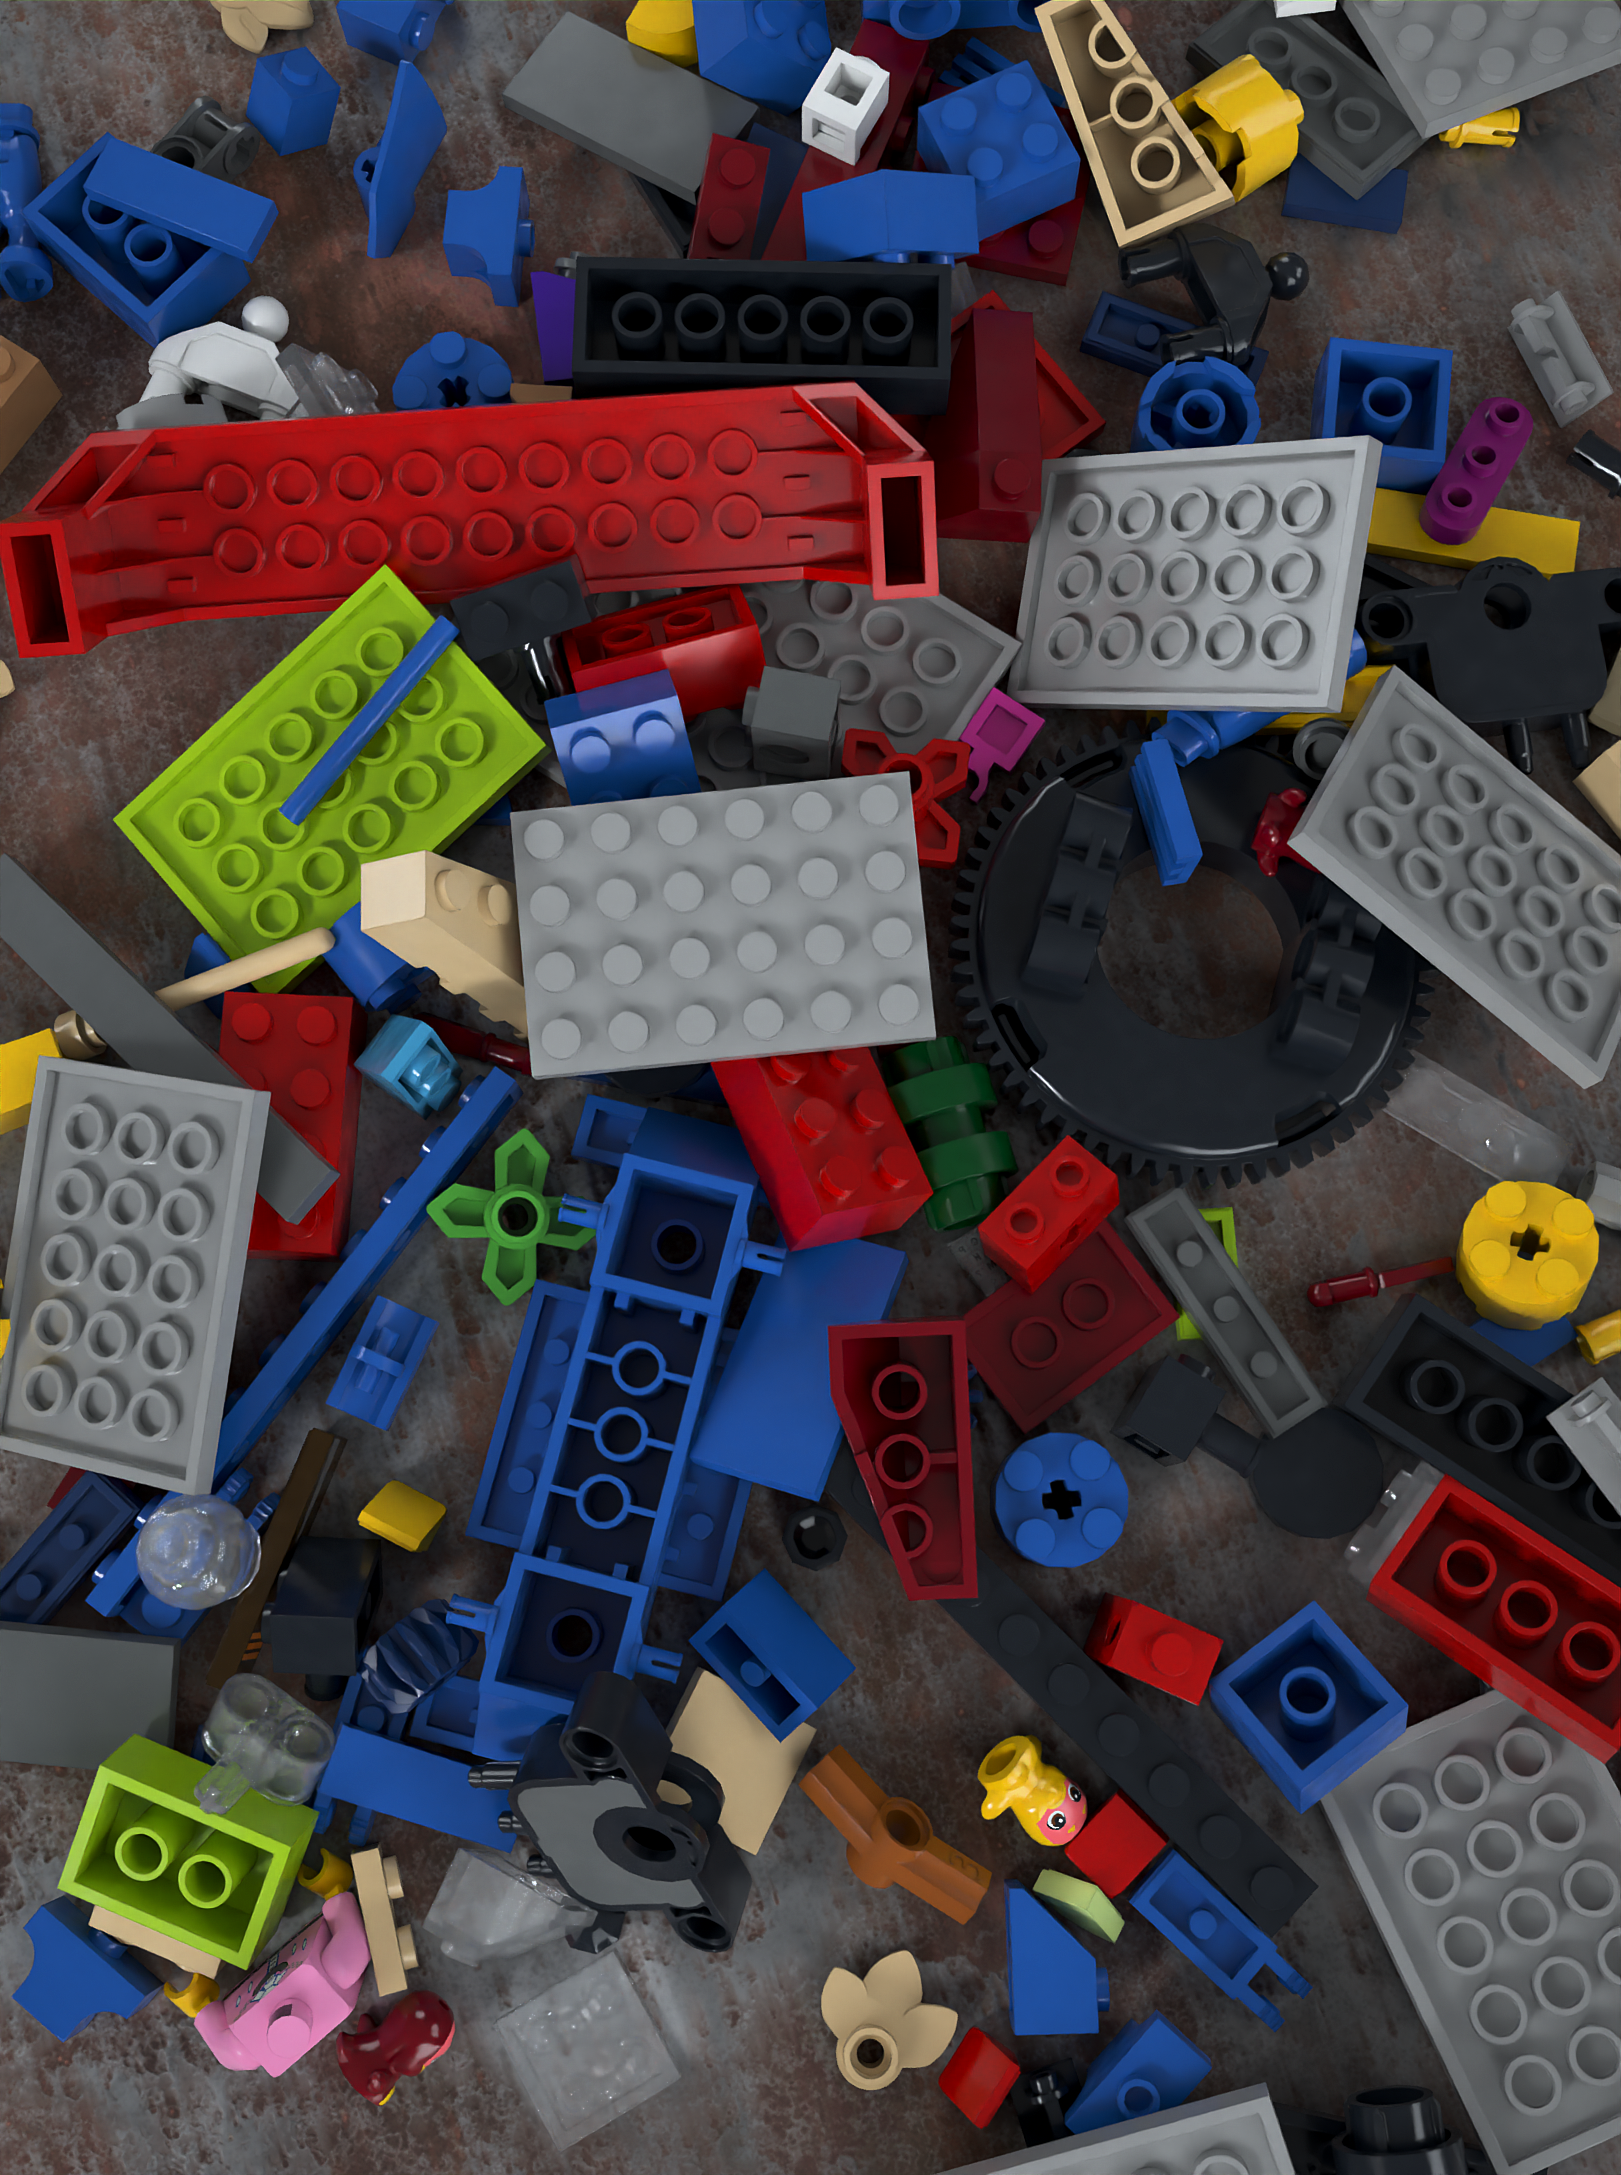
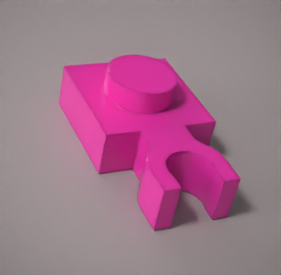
[959,687,1045,806]

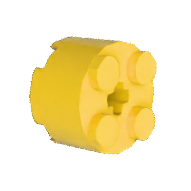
[1171,54,1304,203]
[1455,1181,1599,1331]

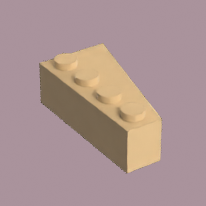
[1034,0,1235,249]
[361,850,529,1044]

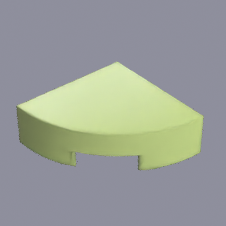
[1032,1869,1125,1944]

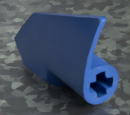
[353,60,447,259]

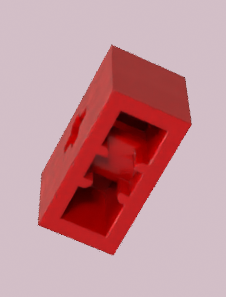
[978,1135,1120,1295]

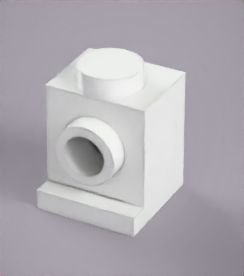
[802,47,890,166]

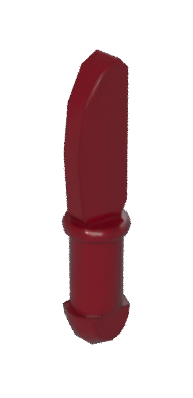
[413,1012,532,1077]
[1307,1256,1454,1307]

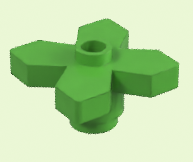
[426,1129,596,1306]

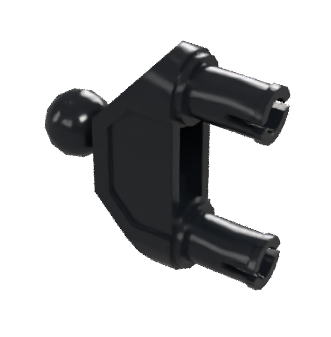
[1118,223,1310,366]

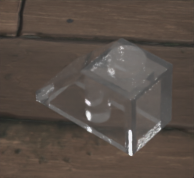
[422,1848,598,1966]

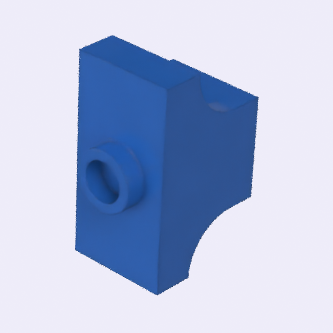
[442,166,535,307]
[11,1895,164,2043]
[1064,2009,1212,2135]

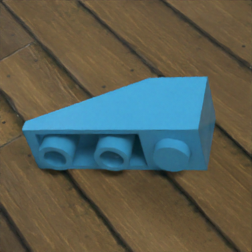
[353,1014,463,1121]

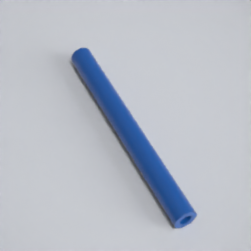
[278,615,461,826]

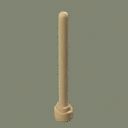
[54,927,335,1061]

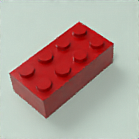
[218,991,368,1263]
[710,1047,934,1252]
[1366,1474,1621,1764]

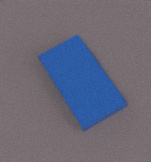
[689,1230,909,1502]

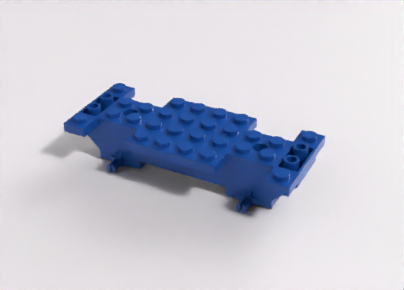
[409,1094,787,1761]

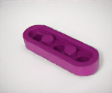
[1419,397,1533,545]

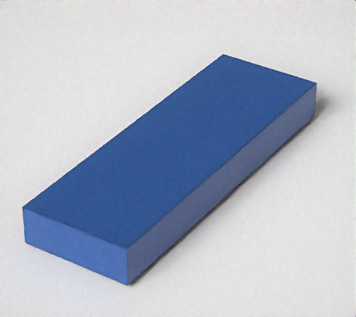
[83,136,279,263]
[316,1721,517,1853]

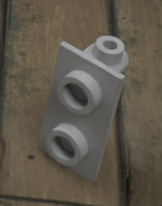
[1507,291,1614,428]
[1546,1377,1621,1517]

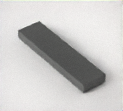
[1123,1186,1328,1440]

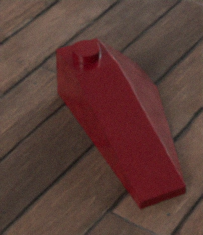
[921,308,1042,543]
[828,1315,978,1601]

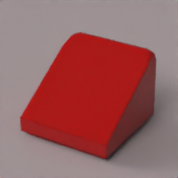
[1064,1789,1170,1899]
[938,2026,1021,2129]

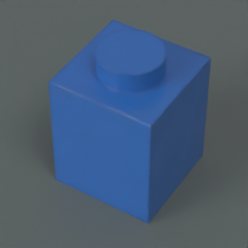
[246,46,341,156]

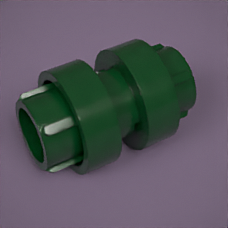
[881,1036,1019,1233]

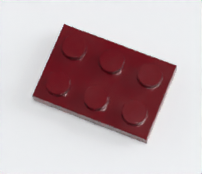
[962,1219,1180,1435]

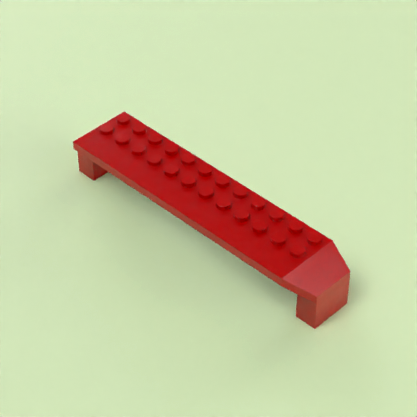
[0,380,939,658]

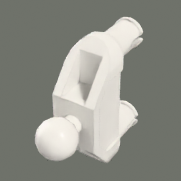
[139,295,311,420]

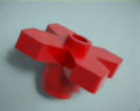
[841,728,971,870]

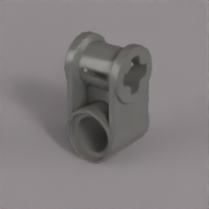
[150,95,260,183]

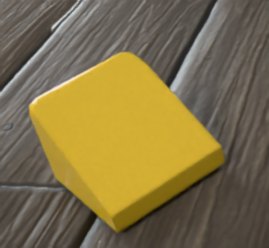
[357,1480,447,1552]

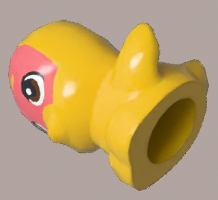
[977,1734,1088,1846]

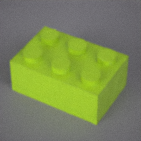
[57,1733,320,1970]

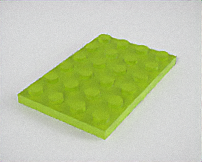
[113,564,553,994]

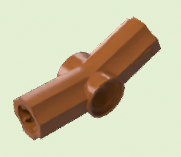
[798,1744,992,1925]

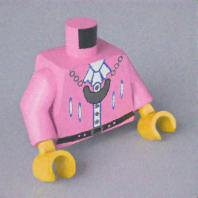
[163,1848,372,2078]

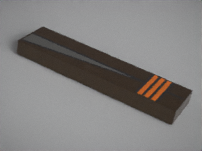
[205,1428,348,1693]

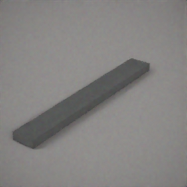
[0,853,341,1225]

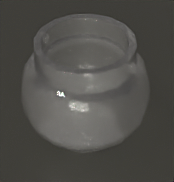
[135,1494,262,1610]

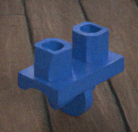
[326,1295,439,1431]

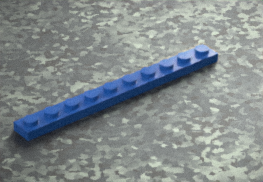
[85,1066,523,1617]

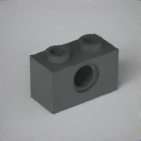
[742,666,841,781]

